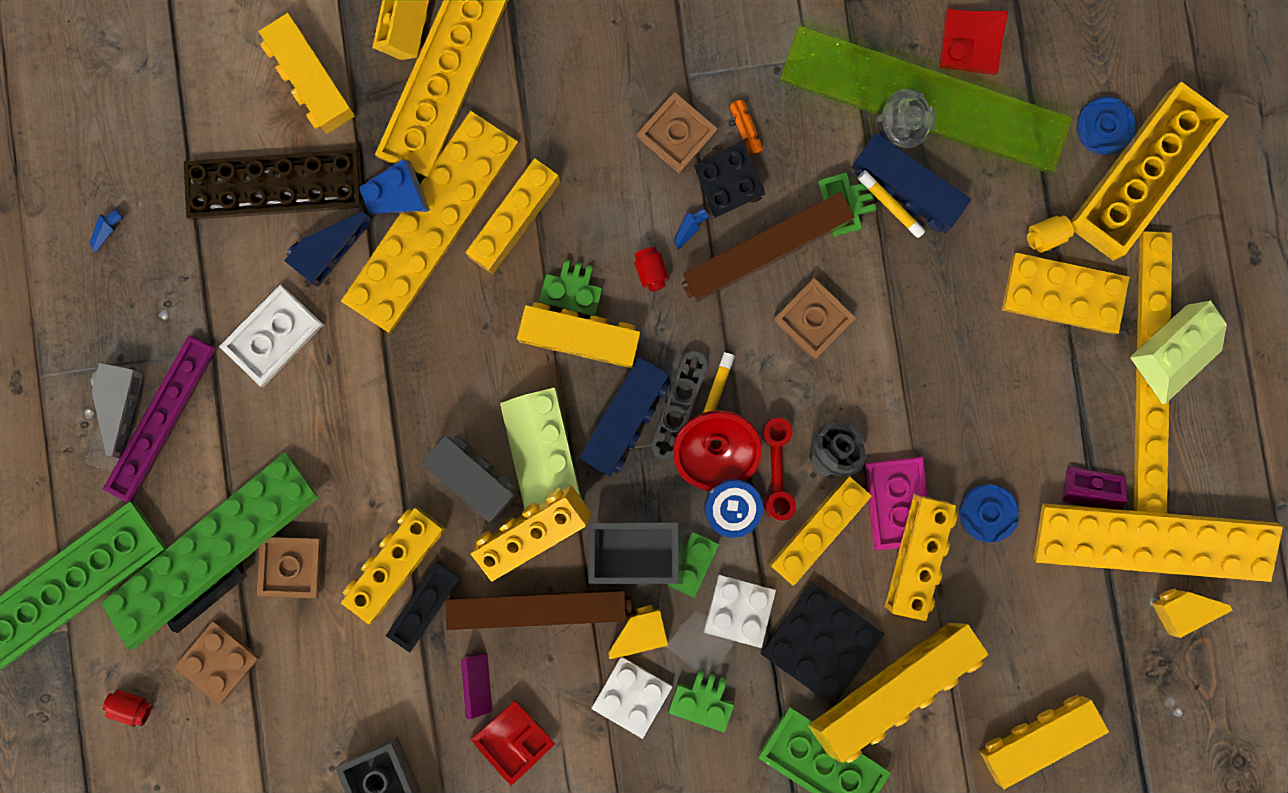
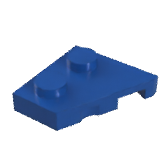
[359,159,430,214]

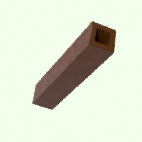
[681,192,855,302]
[445,589,632,630]

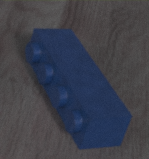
[851,133,972,233]
[579,357,671,476]

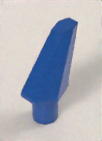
[674,208,709,250]
[90,209,123,253]

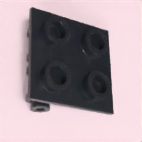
[694,141,765,218]

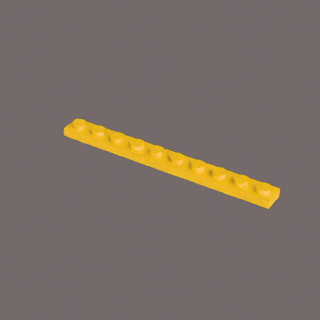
[1134,231,1172,513]

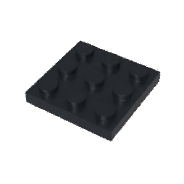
[760,581,884,706]

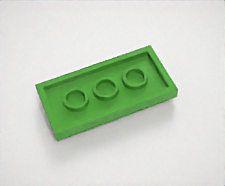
[758,706,891,793]

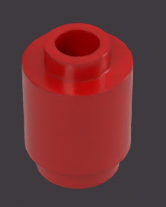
[634,247,670,292]
[103,689,152,727]

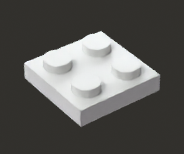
[703,575,776,648]
[591,656,672,739]

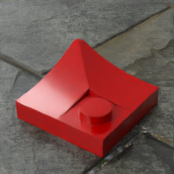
[939,9,1008,75]
[470,699,555,786]

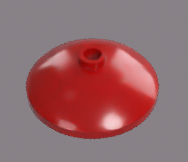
[673,410,762,491]

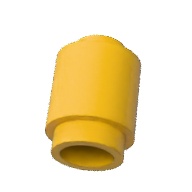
[1027,215,1074,253]

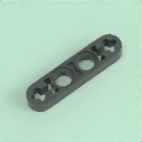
[651,351,707,460]

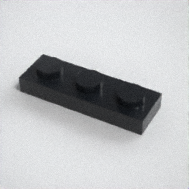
[386,561,462,653]
[167,564,247,633]

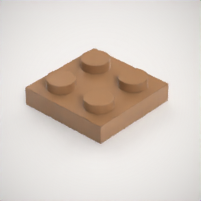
[637,92,718,174]
[773,278,856,361]
[257,537,322,598]
[174,620,260,705]

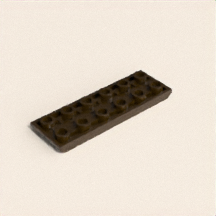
[184,149,361,220]

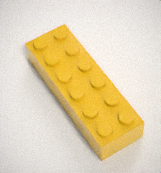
[1071,81,1229,261]
[808,622,989,763]

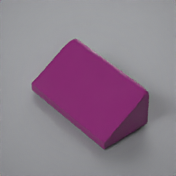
[1062,466,1127,510]
[461,653,492,719]

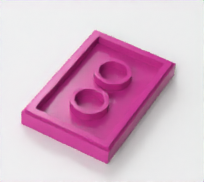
[864,457,928,551]

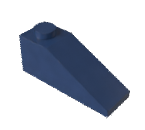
[284,212,373,287]

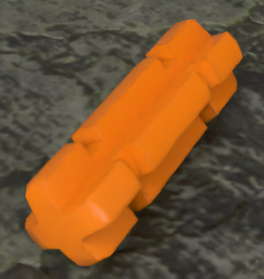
[730,100,763,156]

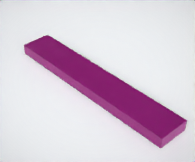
[102,335,217,503]

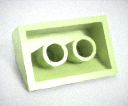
[1130,301,1227,404]

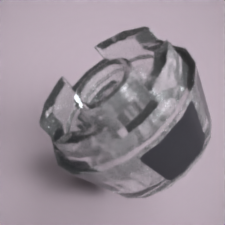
[875,89,936,149]

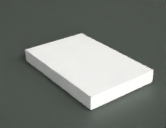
[219,284,324,387]

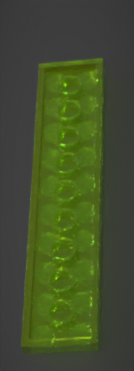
[779,26,1072,174]

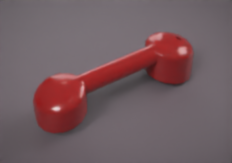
[761,417,796,521]

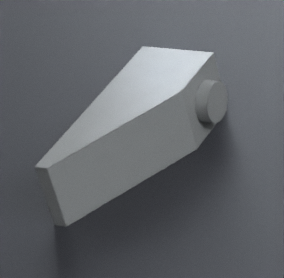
[91,363,144,458]

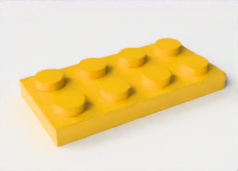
[1002,253,1130,334]

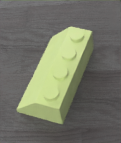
[500,388,582,509]

